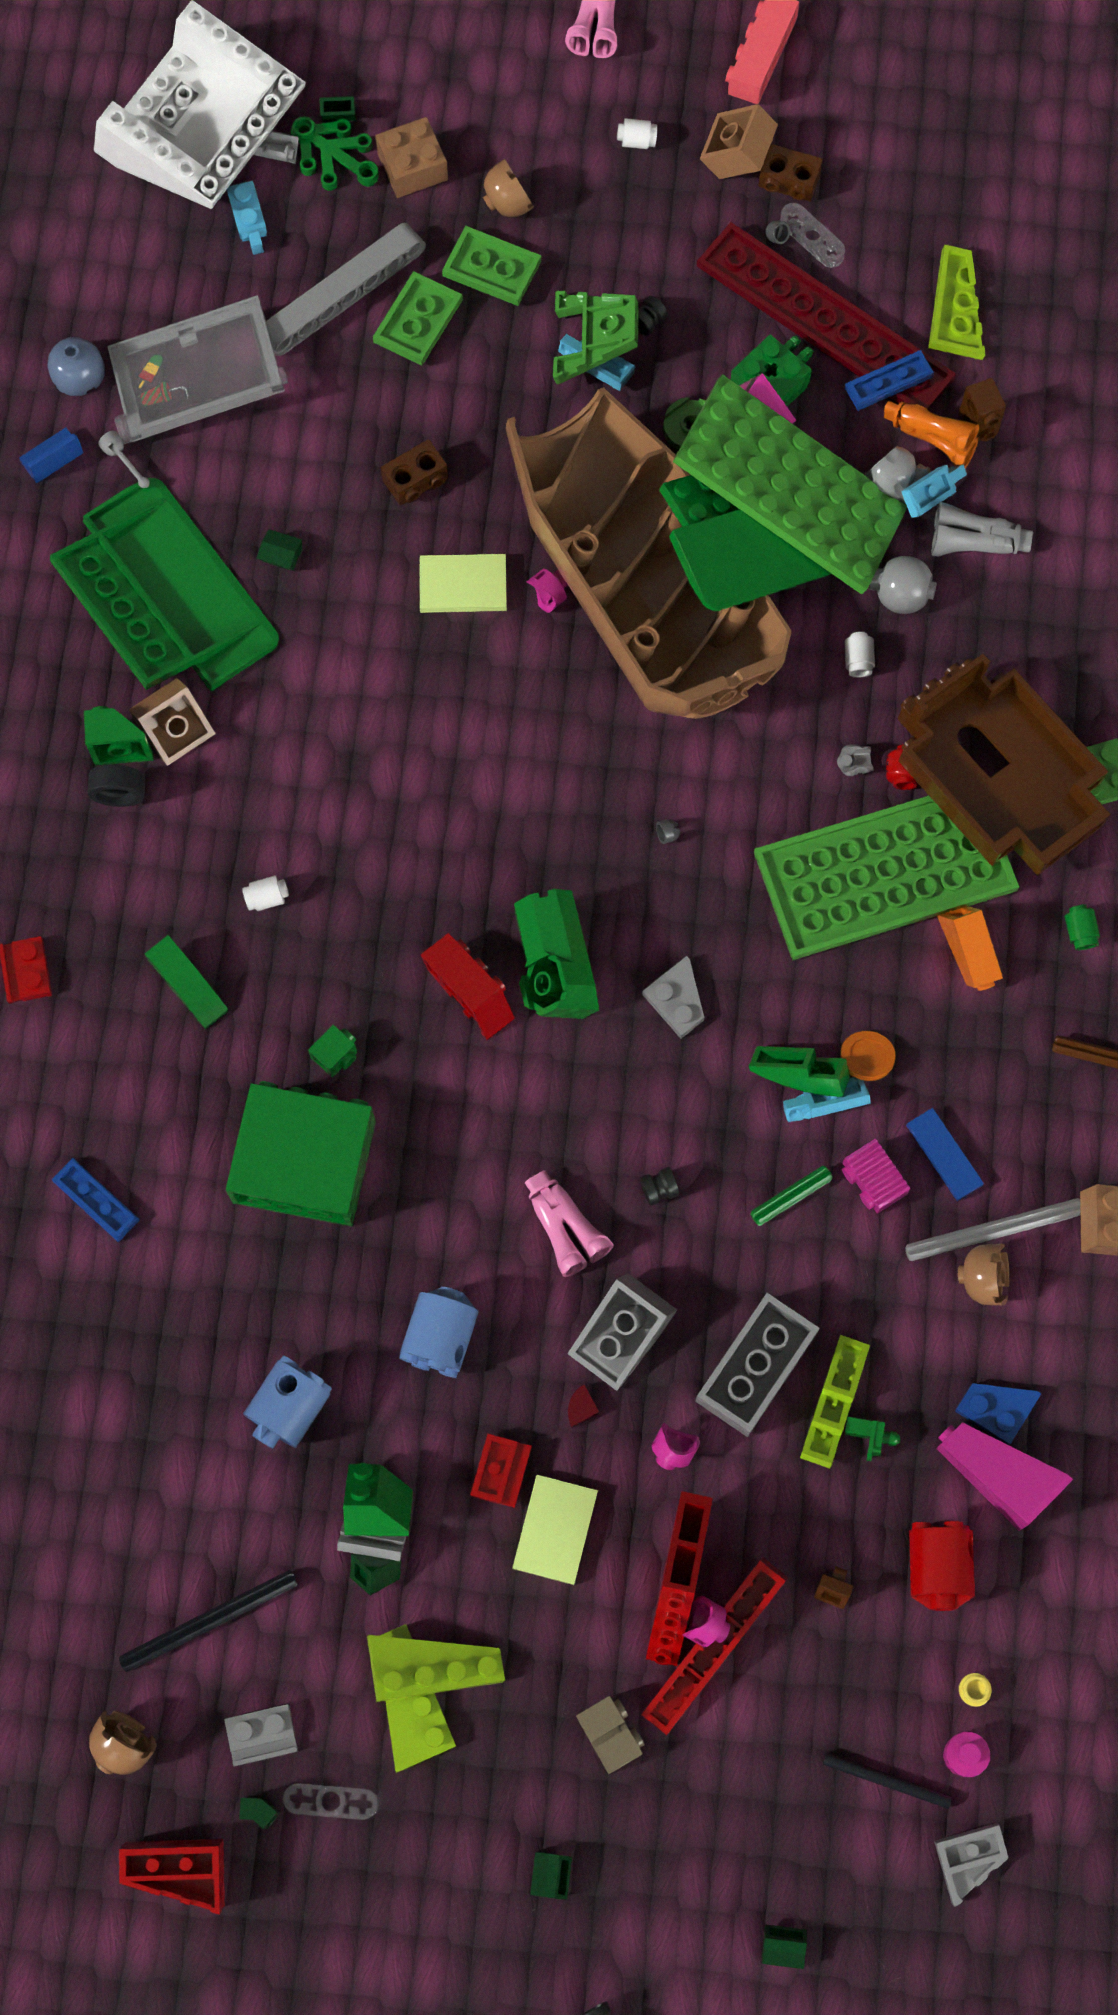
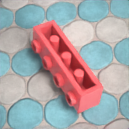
[725,0,799,104]

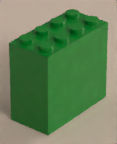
[225,1081,376,1227]

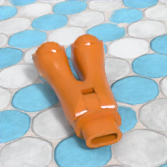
[884,401,979,469]

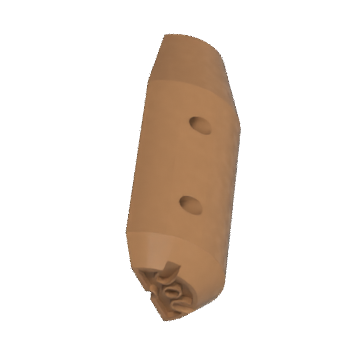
[506,387,791,719]

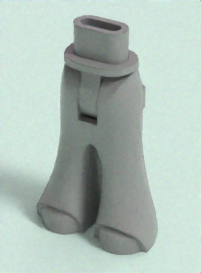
[931,502,1033,557]

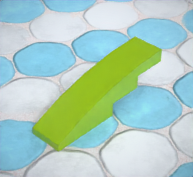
[800,1335,870,1469]

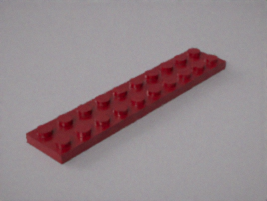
[697,222,956,410]

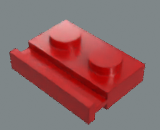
[0,936,52,1004]
[470,1433,532,1509]

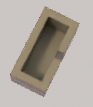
[576,1696,645,1774]

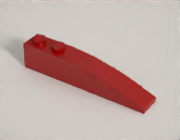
[641,1557,788,1736]

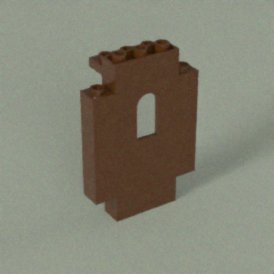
[897,654,1111,876]

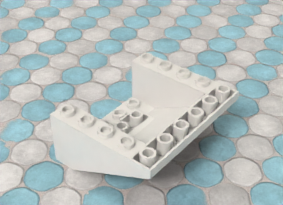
[94,0,306,209]

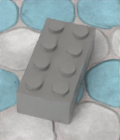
[695,1293,820,1437]

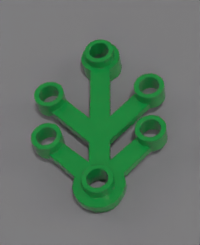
[291,116,379,191]

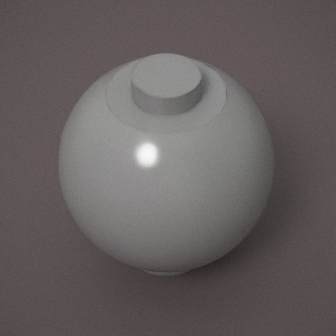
[870,556,937,614]

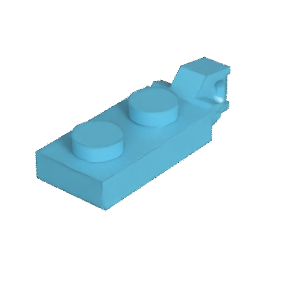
[227,181,267,255]
[558,334,635,391]
[901,465,967,518]
[783,1077,871,1122]

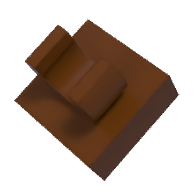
[813,1566,853,1610]

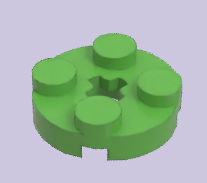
[663,397,706,450]

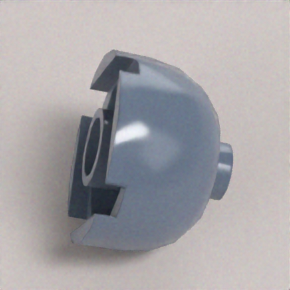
[48,337,105,396]

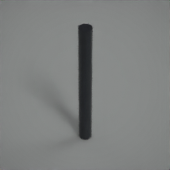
[823,1752,952,1809]

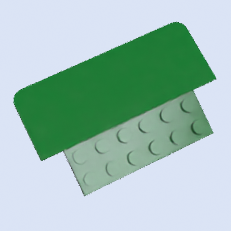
[659,475,832,611]
[50,478,279,692]

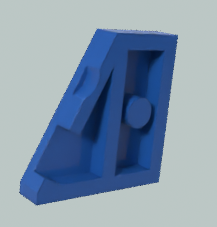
[955,1383,1041,1445]

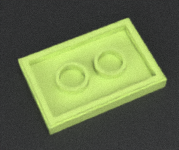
[420,554,507,613]
[512,1475,598,1585]

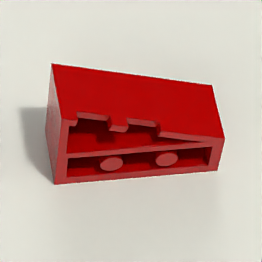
[420,933,515,1040]
[119,1839,225,1915]

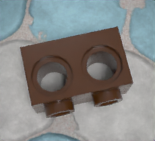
[758,144,823,202]
[958,378,1006,441]
[380,439,448,506]

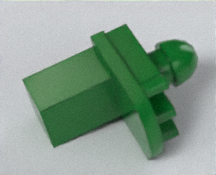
[845,1417,901,1462]

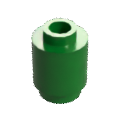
[1064,904,1100,951]

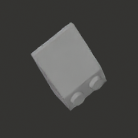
[567,1273,677,1391]

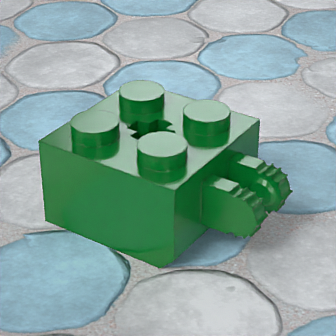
[730,334,814,407]

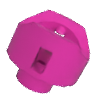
[526,568,568,613]
[651,1423,700,1470]
[682,1596,730,1647]
[943,1732,990,1777]

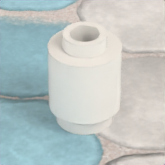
[617,118,657,149]
[845,632,875,678]
[243,875,289,911]

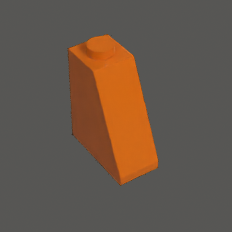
[937,906,1003,991]

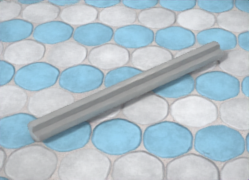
[905,1198,1081,1261]

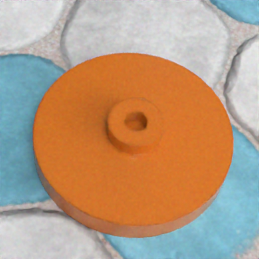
[840,1031,895,1081]

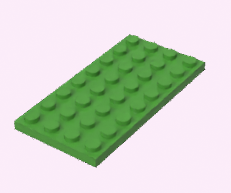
[673,374,907,594]
[754,796,1019,961]

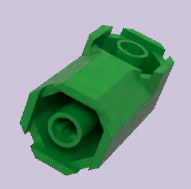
[514,889,599,1019]

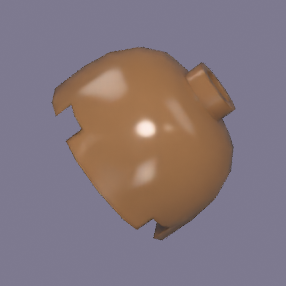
[483,159,534,218]
[958,1244,1009,1305]
[89,1711,157,1775]

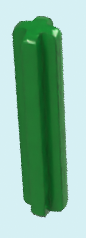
[750,1166,833,1226]

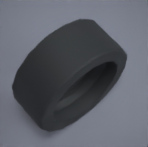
[87,765,145,807]

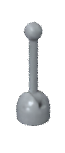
[98,430,150,488]

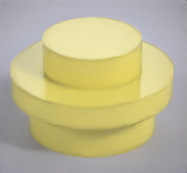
[959,1673,992,1707]

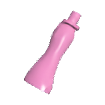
[565,0,617,58]
[525,1170,614,1277]

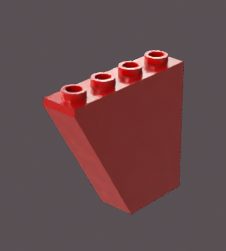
[646,1491,713,1666]

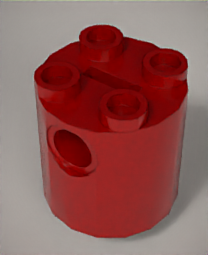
[909,1521,975,1611]

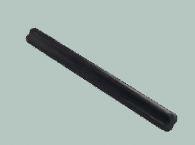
[119,1570,297,1672]

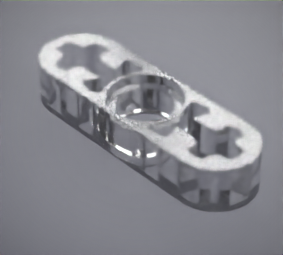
[780,203,845,268]
[283,1783,379,1820]

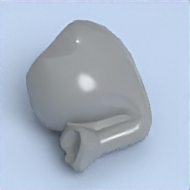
[865,446,931,503]

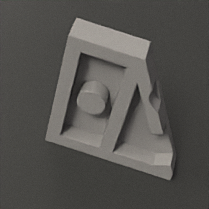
[642,956,704,1039]
[934,1823,1009,1906]

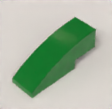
[144,935,229,1030]
[749,1046,850,1097]

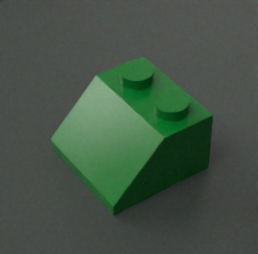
[84,706,154,765]
[343,1463,413,1536]

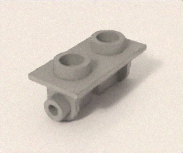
[253,131,299,164]

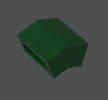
[320,96,356,122]
[257,529,302,571]
[239,1798,281,1829]
[530,1852,572,1900]
[761,1924,807,1969]

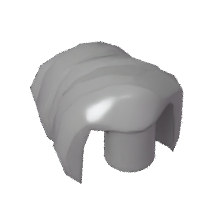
[837,744,874,776]

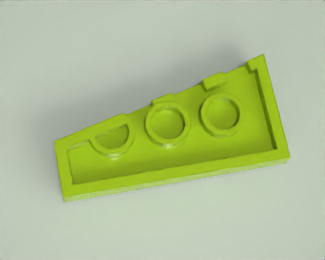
[928,245,986,360]
[380,1624,456,1773]
[367,1635,505,1702]

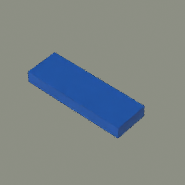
[845,350,934,411]
[906,1108,984,1202]
[51,1158,140,1242]

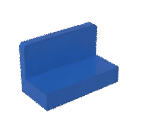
[19,427,84,483]

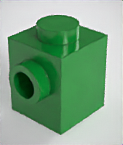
[308,1025,357,1078]

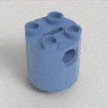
[399,1286,479,1378]
[243,1355,332,1449]

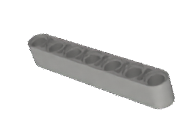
[266,223,426,356]

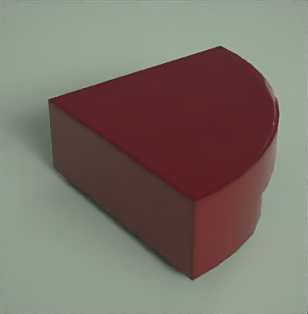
[568,1385,599,1428]

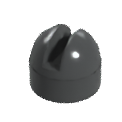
[766,220,790,244]
[656,819,680,844]

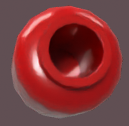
[886,744,918,790]

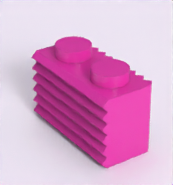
[842,1138,910,1214]

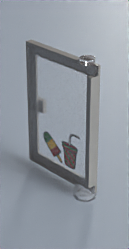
[107,295,289,444]

